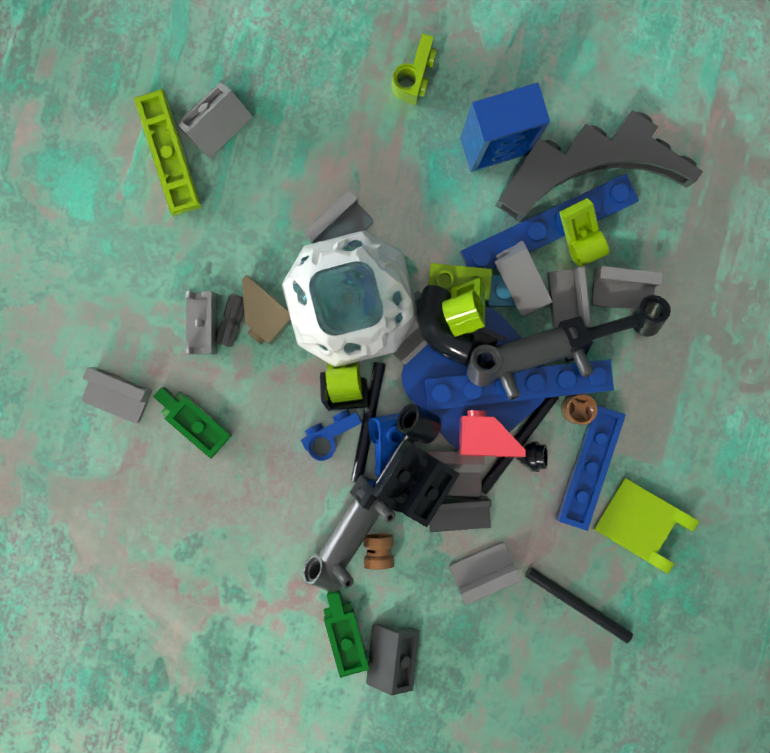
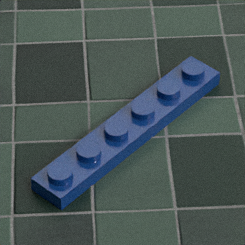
[460,174,639,270]
[424,359,614,410]

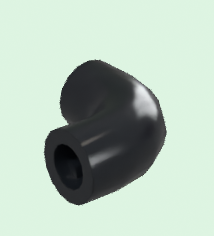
[417,285,475,365]

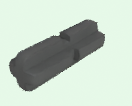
[216,294,244,347]

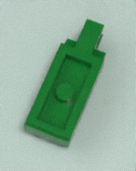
[153,387,232,459]
[324,589,370,678]

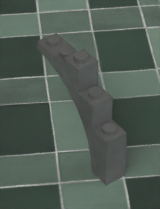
[495,110,703,222]

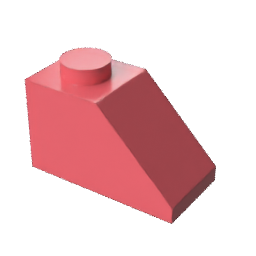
[459,410,526,458]

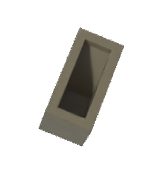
[242,275,291,345]

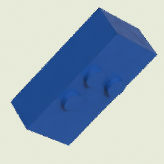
[460,82,550,172]

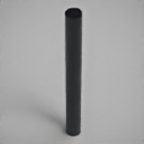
[351,362,386,482]
[481,397,559,495]
[525,567,633,643]

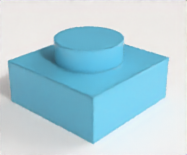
[487,275,516,307]

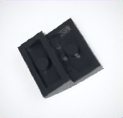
[371,439,460,527]

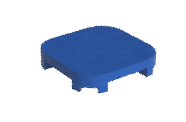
[401,306,545,450]

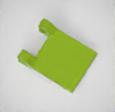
[594,477,700,574]

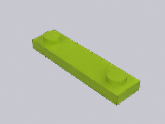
[133,89,202,217]

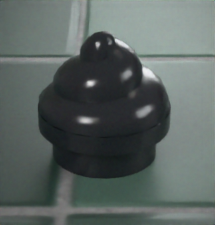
[516,441,548,472]

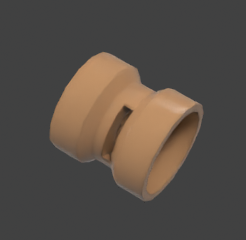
[561,394,598,425]
[363,533,394,570]

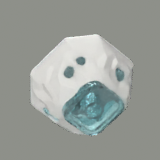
[282,230,417,367]

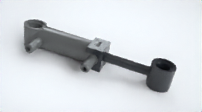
[467,295,671,400]
[303,403,441,592]

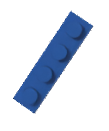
[556,405,626,531]

